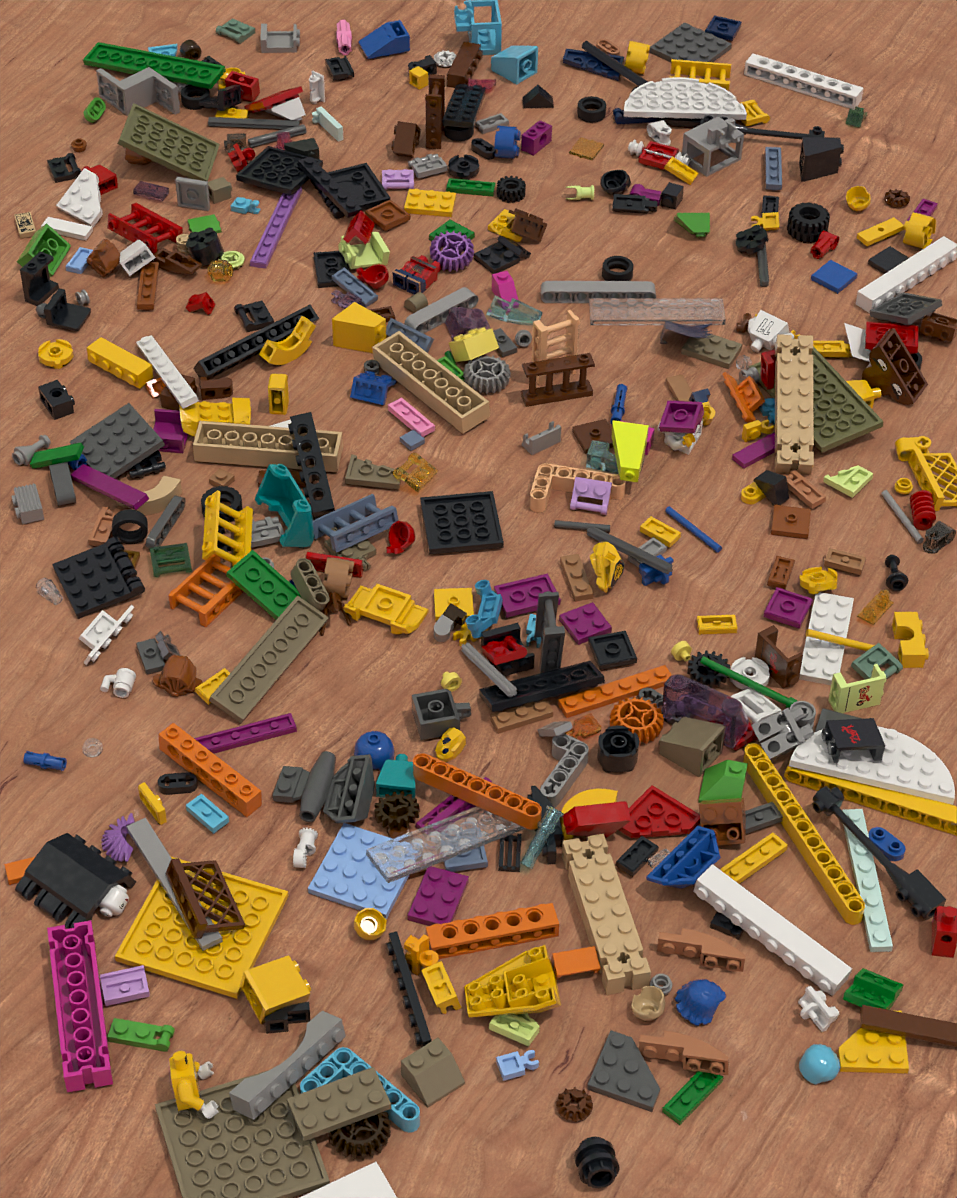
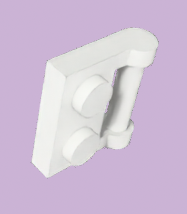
[728,688,782,724]

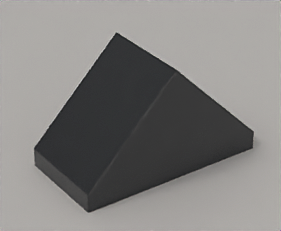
[522,84,554,108]
[753,470,789,506]

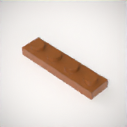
[137,262,159,310]

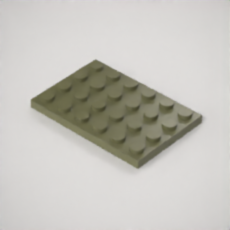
[117,103,220,181]

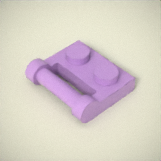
[382,169,414,190]
[570,477,612,515]

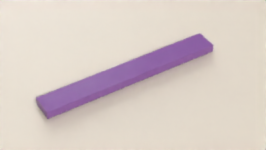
[250,187,302,269]

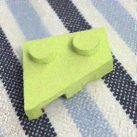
[823,466,873,498]
[489,1014,540,1047]

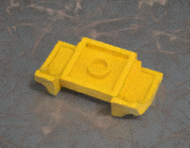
[179,397,251,437]
[343,584,429,634]

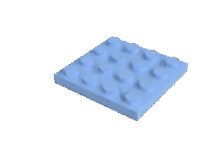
[308,823,421,919]

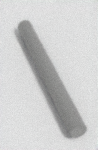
[881,490,924,544]

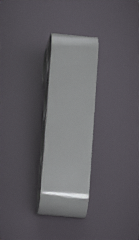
[540,734,589,809]

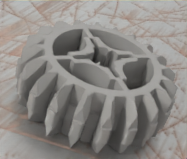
[463,355,510,394]

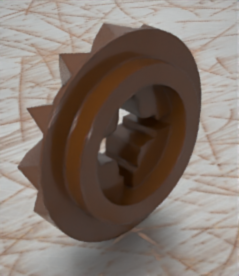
[884,189,910,207]
[556,1087,593,1122]

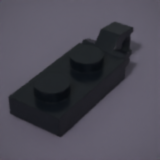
[612,194,658,213]

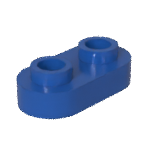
[868,827,906,861]

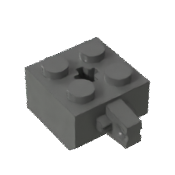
[412,689,471,740]

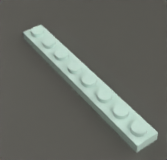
[842,809,893,952]

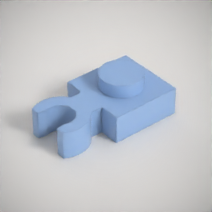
[496,1050,539,1081]

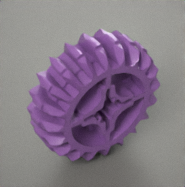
[430,230,474,272]

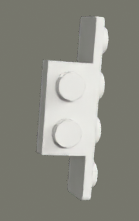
[79,605,134,665]

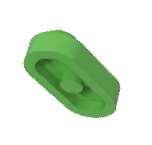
[84,97,106,123]

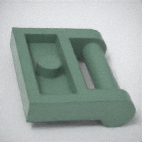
[216,19,255,43]
[851,643,903,680]

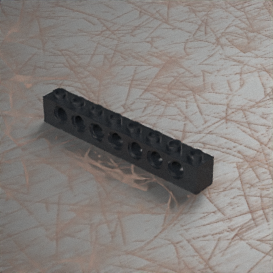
[193,304,319,380]

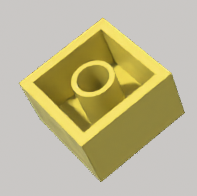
[449,327,499,362]

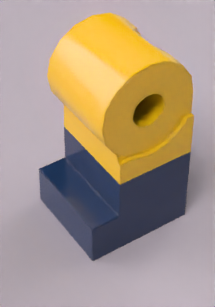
[689,388,715,426]

